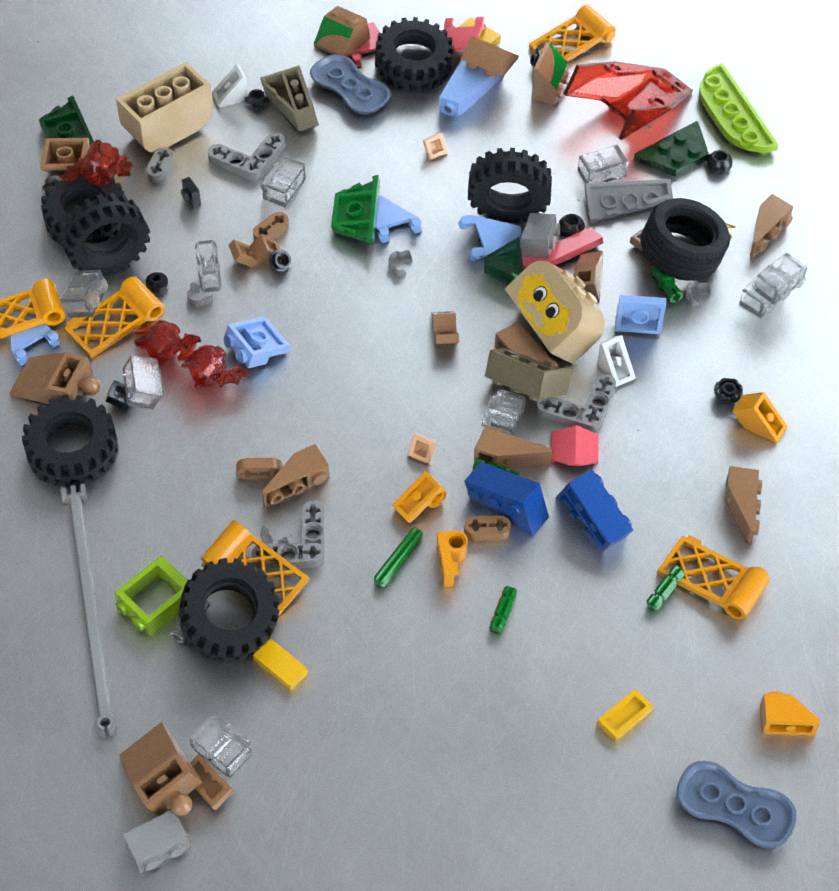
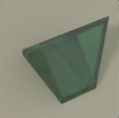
[484,237,524,286]

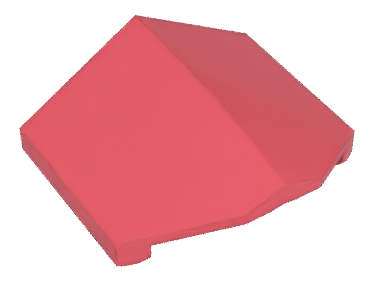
[551,425,599,466]

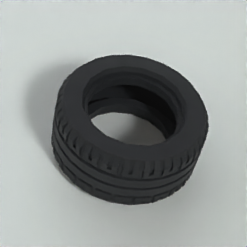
[640,198,730,281]

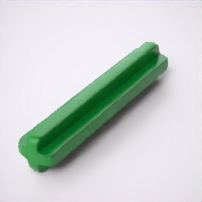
[374,527,423,587]

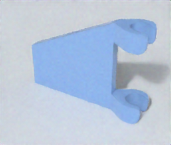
[375,195,422,243]
[458,215,523,261]
[9,310,60,366]

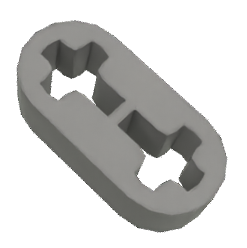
[146,147,174,184]

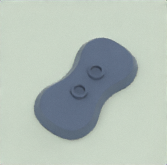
[310,55,391,115]
[677,761,796,848]

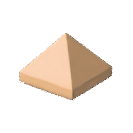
[422,132,448,160]
[407,433,437,464]

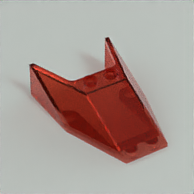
[563,61,694,140]

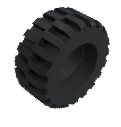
[178,558,279,662]

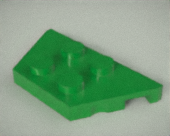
[331,175,380,243]

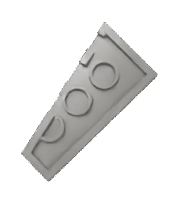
[584,179,673,224]

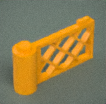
[529,4,616,64]
[65,277,165,359]
[0,279,65,339]
[201,520,310,616]
[657,535,770,620]

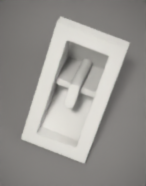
[212,64,248,108]
[597,335,636,387]

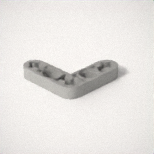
[208,132,285,180]
[536,374,616,432]
[252,501,324,569]

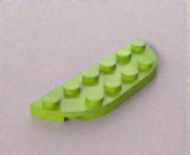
[699,62,779,154]

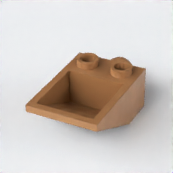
[9,352,101,405]
[119,722,203,816]

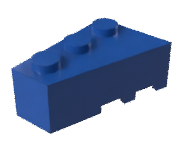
[464,462,549,537]
[556,469,633,551]

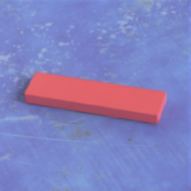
[518,227,603,270]

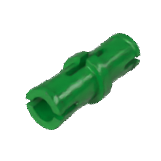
[650,266,683,303]

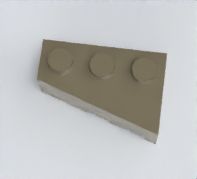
[260,65,319,131]
[485,348,573,401]

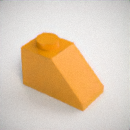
[732,392,788,443]
[760,691,820,736]

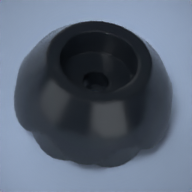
[706,150,733,174]
[559,214,585,237]
[714,378,743,404]

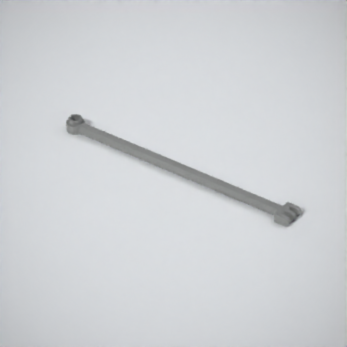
[60,483,118,739]

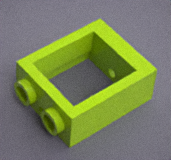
[114,555,188,636]

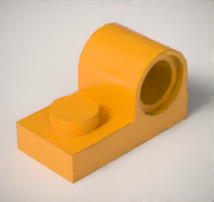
[392,471,447,523]
[436,530,468,587]

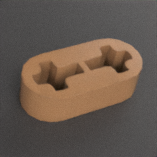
[253,212,289,241]
[236,458,282,480]
[464,515,511,541]

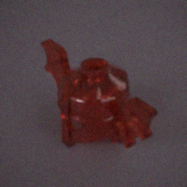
[60,140,133,186]
[134,320,201,368]
[177,333,250,390]

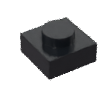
[181,177,201,208]
[105,380,135,411]

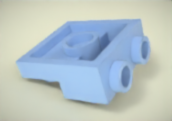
[615,295,666,334]
[223,317,290,368]

